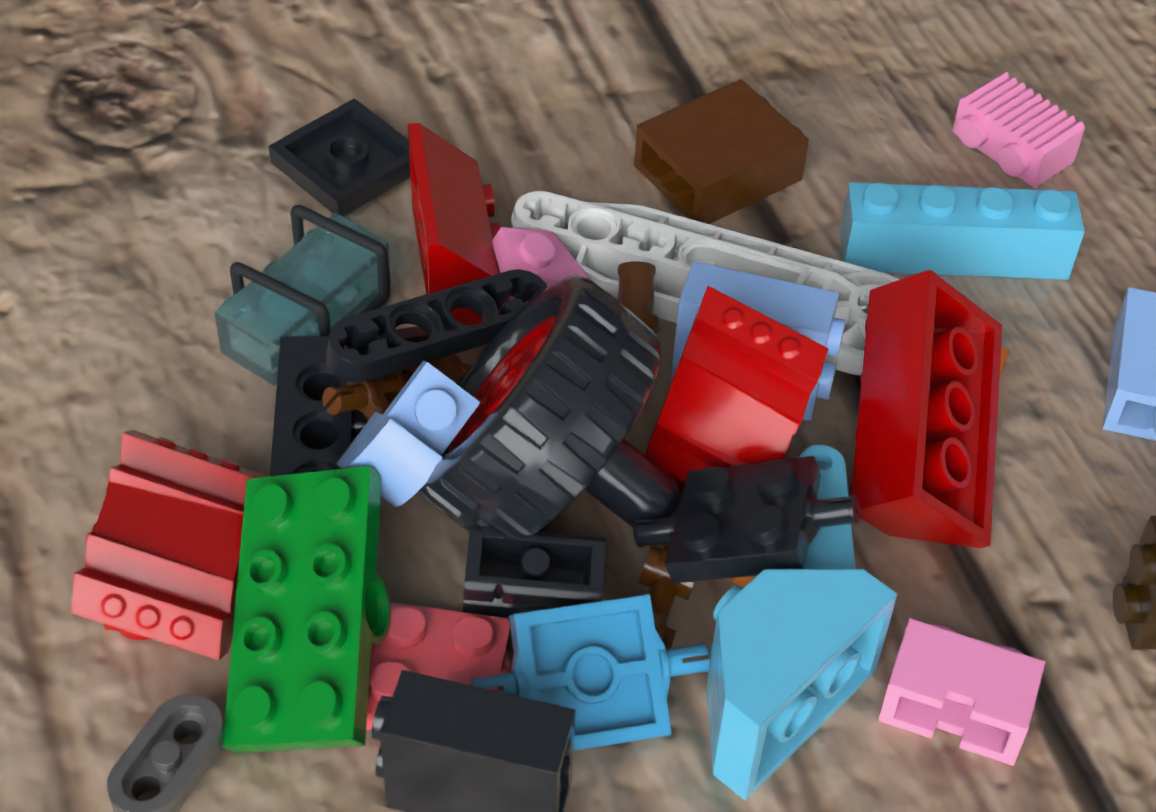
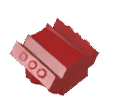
[645,286,829,491]
[71,430,269,660]

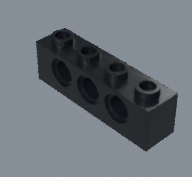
[270,336,368,476]

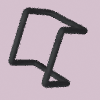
[230,205,390,336]

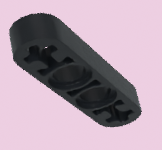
[324,269,548,383]

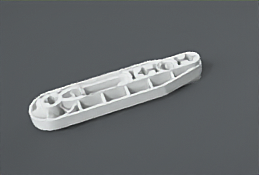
[511,191,900,376]

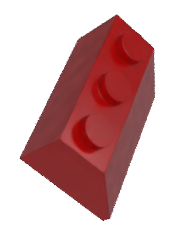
[408,123,501,325]

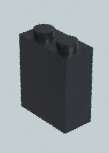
[371,670,576,812]

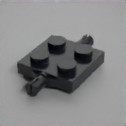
[633,456,861,584]

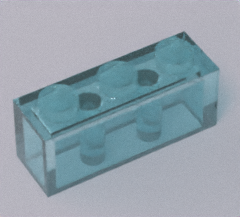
[214,212,391,386]

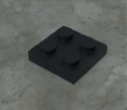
[268,98,410,219]

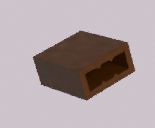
[634,79,809,224]

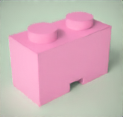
[878,618,1046,766]

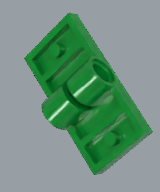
[222,466,391,753]

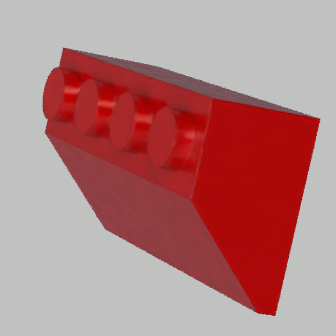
[850,269,1002,548]

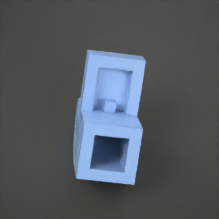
[337,361,480,507]

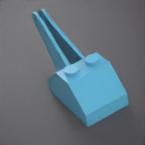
[706,445,897,801]

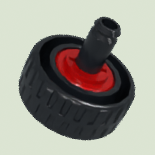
[418,275,683,539]

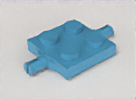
[470,594,709,751]

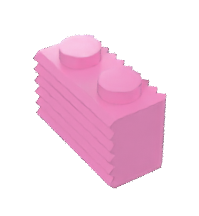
[952,72,1085,189]

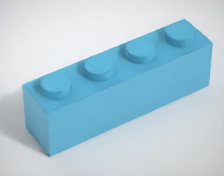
[839,182,1085,280]

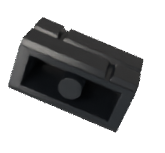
[463,525,606,618]

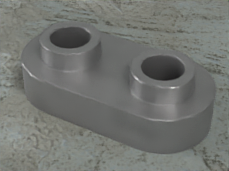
[107,694,224,812]

